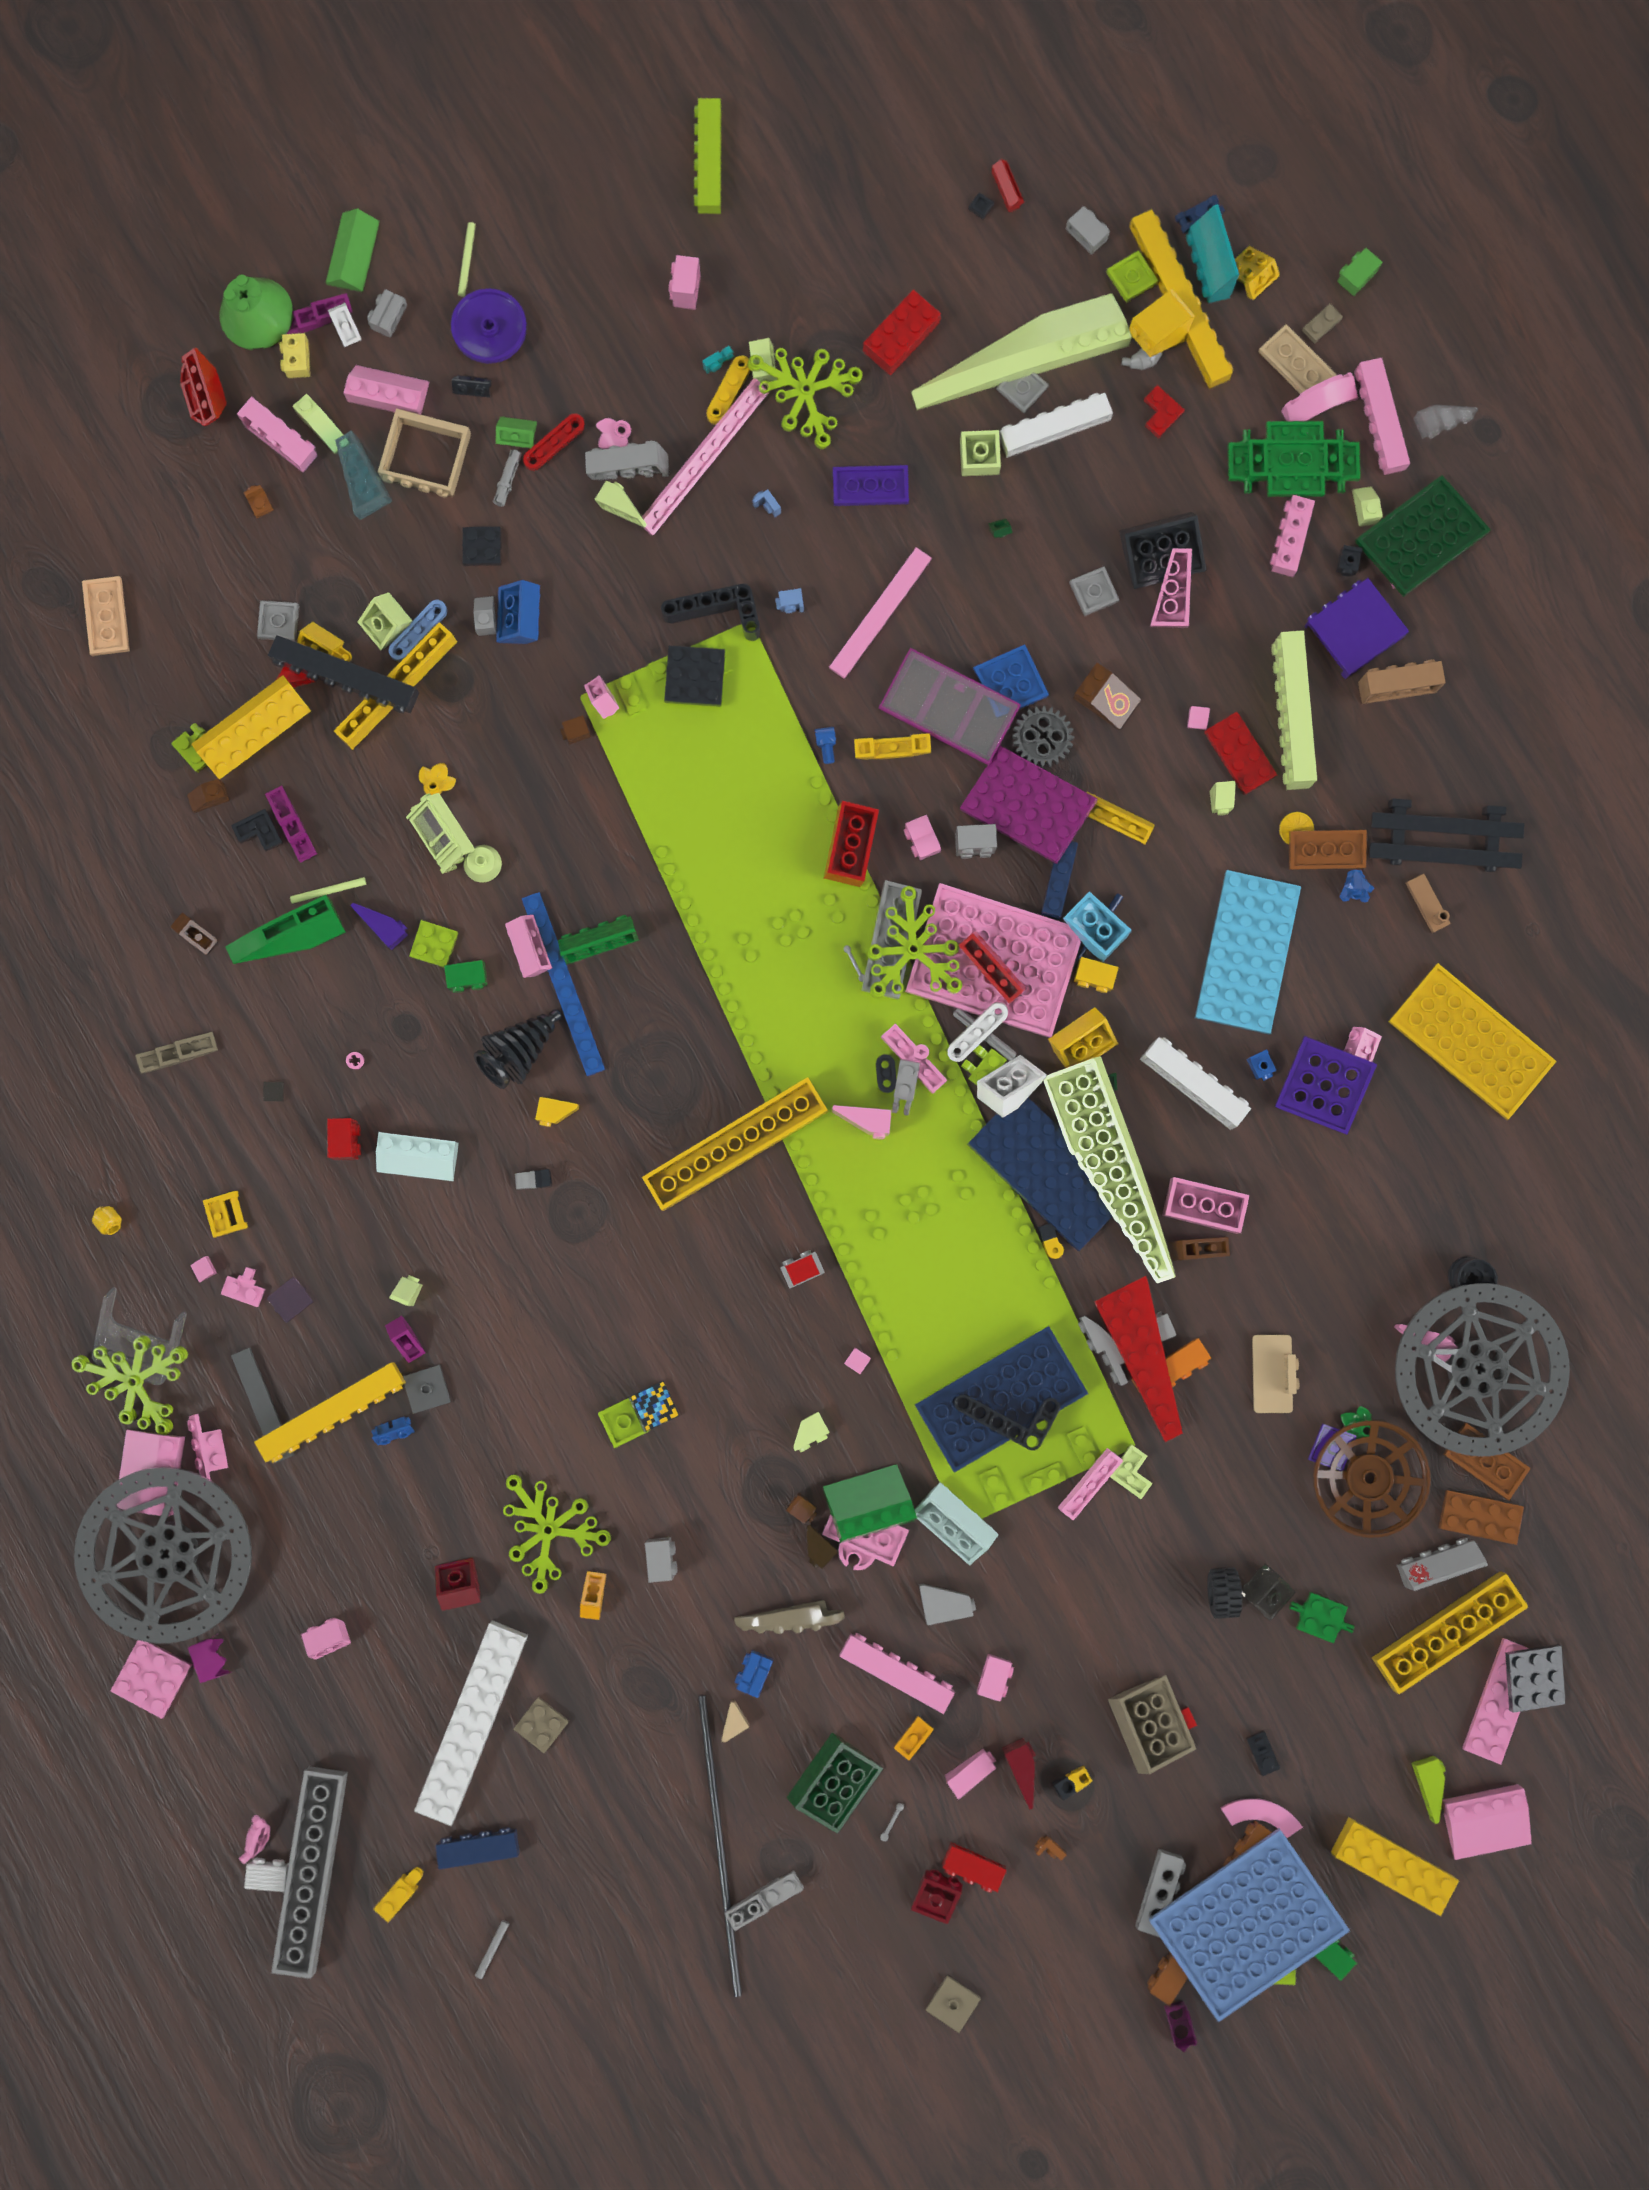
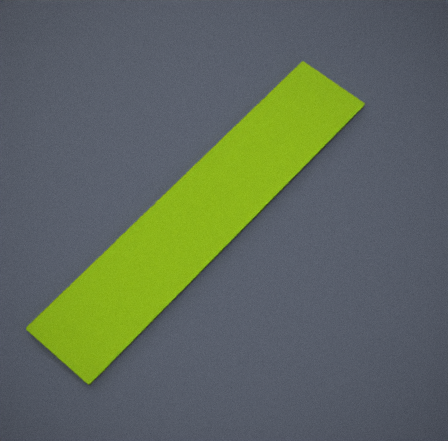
[581,624,1135,1519]

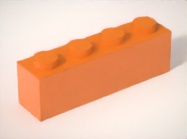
[1131,1338,1211,1393]

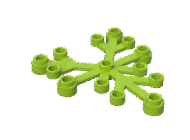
[748,348,862,449]
[867,886,962,998]
[72,1335,188,1435]
[503,1474,611,1593]

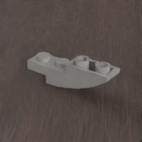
[1078,1316,1128,1386]
[724,1871,804,1931]

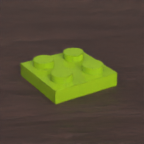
[1107,250,1158,303]
[409,920,458,968]
[598,1398,650,1448]

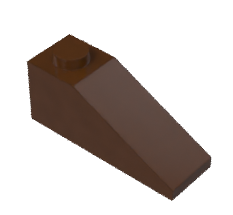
[1168,1237,1230,1261]

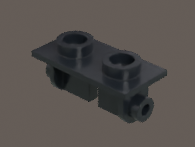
[451,375,491,398]

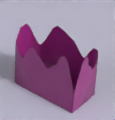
[188,1634,232,1683]
[1164,2001,1197,2052]

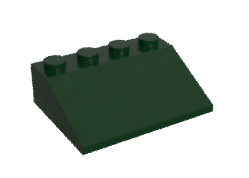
[786,1732,883,1834]

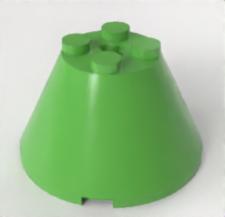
[219,275,293,350]

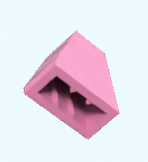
[945,1748,996,1799]

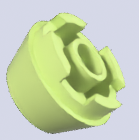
[464,845,502,882]

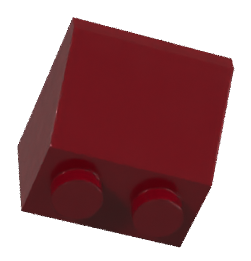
[435,1558,481,1611]

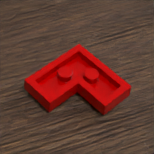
[1144,385,1185,439]

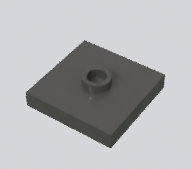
[403,1365,451,1414]

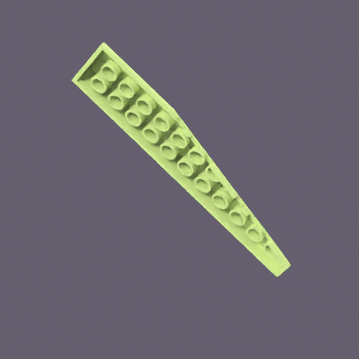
[911,293,1132,410]

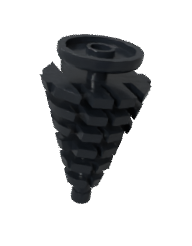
[474,1009,562,1089]

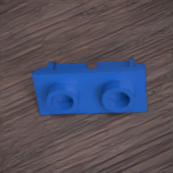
[372,1416,415,1445]

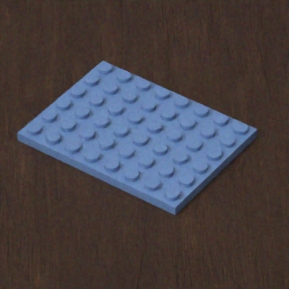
[1149,1828,1350,2022]

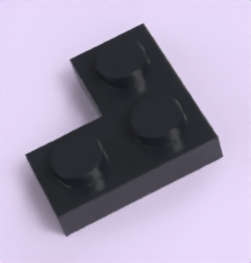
[231,809,283,852]

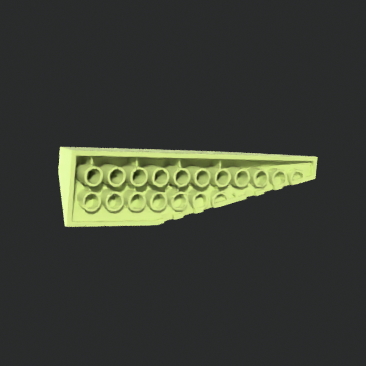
[1043,1056,1176,1283]

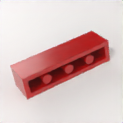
[959,931,1026,1004]

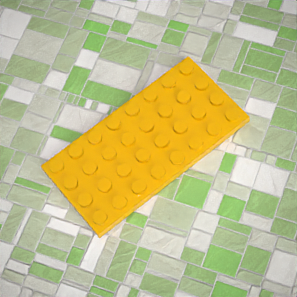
[1388,963,1556,1120]

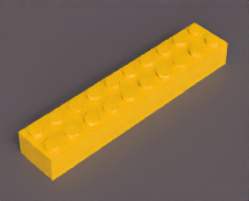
[642,1077,829,1211]

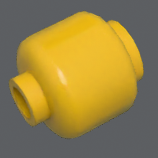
[92,1206,122,1235]

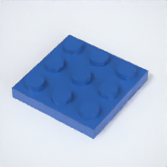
[973,645,1049,719]

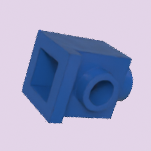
[1246,1049,1276,1081]

